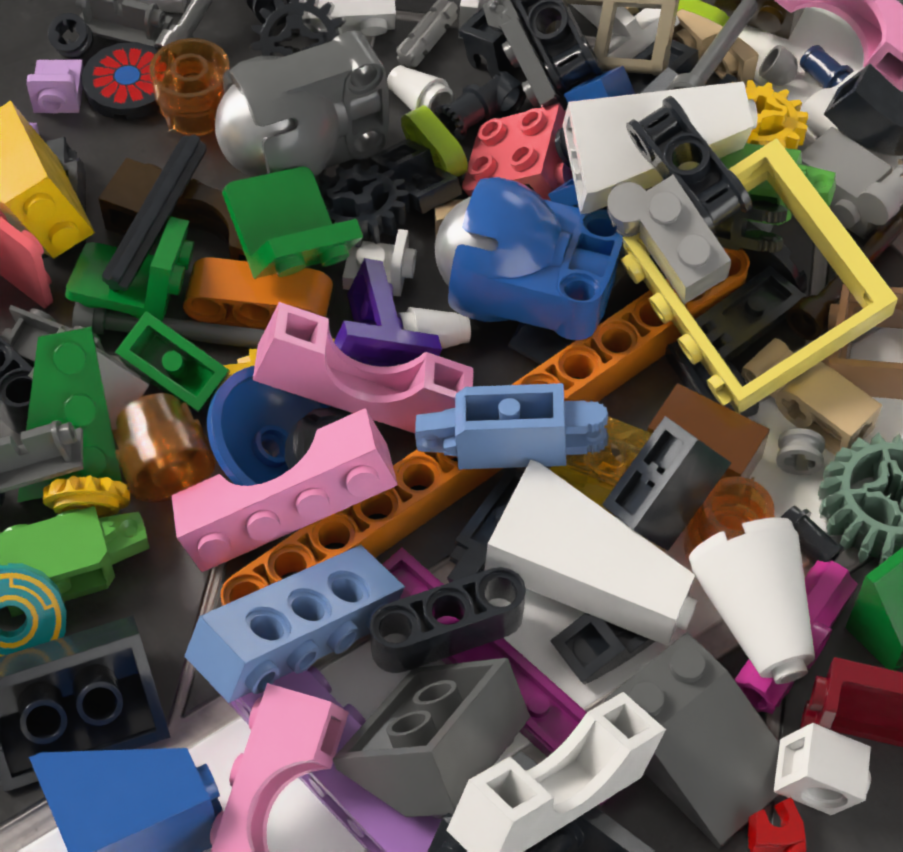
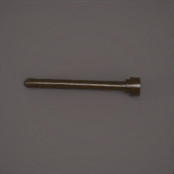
[786,204,903,340]

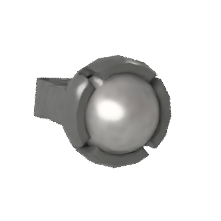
[215,30,389,177]

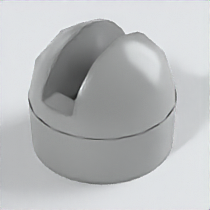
[759,45,798,85]

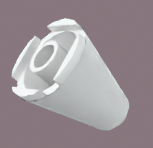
[689,517,815,684]

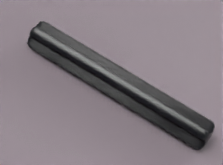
[102,134,207,292]

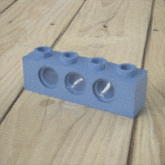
[184,545,405,703]

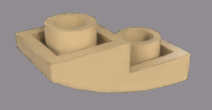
[672,9,759,87]

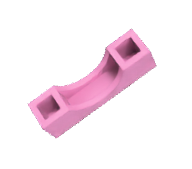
[774,0,903,91]
[253,302,473,433]
[172,408,398,572]
[210,683,349,852]

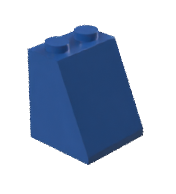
[29,748,223,852]

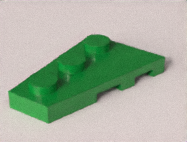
[17,326,123,503]

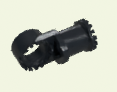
[433,71,527,142]

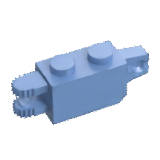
[415,383,608,469]

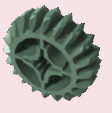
[818,432,903,565]

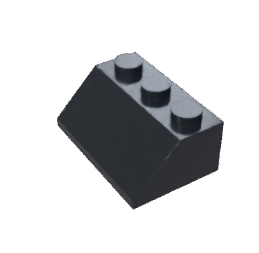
[0,615,171,792]

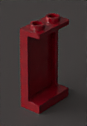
[800,657,903,747]

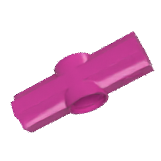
[734,560,858,714]

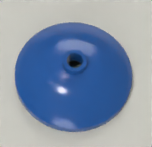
[207,366,342,486]

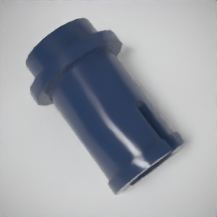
[799,45,854,89]

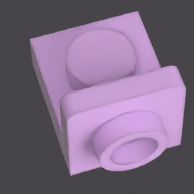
[26,60,84,113]

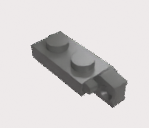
[482,0,568,109]

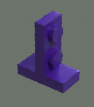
[334,258,442,367]

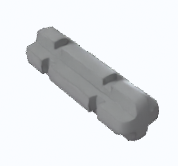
[396,0,458,69]

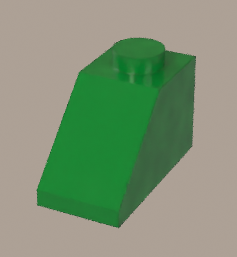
[115,311,230,413]
[845,547,903,671]

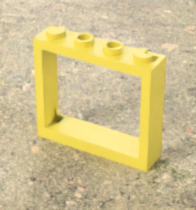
[621,138,898,414]

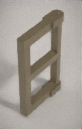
[546,0,680,76]

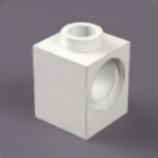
[774,723,871,815]

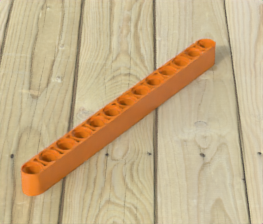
[221,248,750,606]

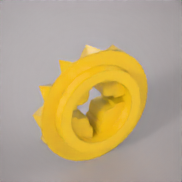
[43,475,130,518]

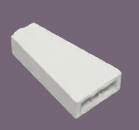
[563,81,758,214]
[485,460,698,646]

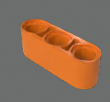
[183,258,333,330]

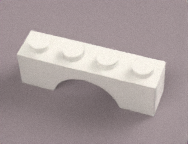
[446,692,666,852]

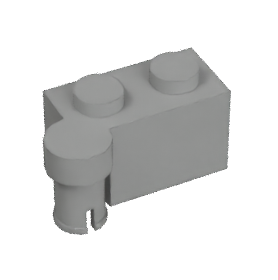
[801,127,903,239]
[607,175,731,304]

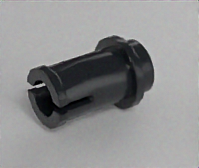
[780,505,844,565]

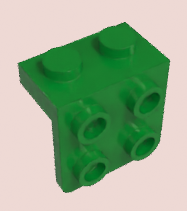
[222,167,363,279]
[65,216,195,321]

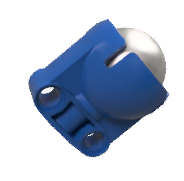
[435,177,623,340]

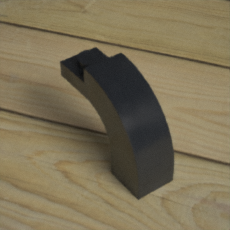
[824,64,903,156]

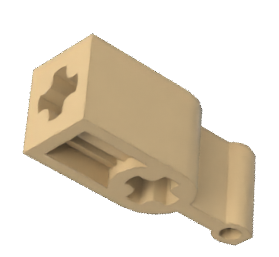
[741,338,882,456]

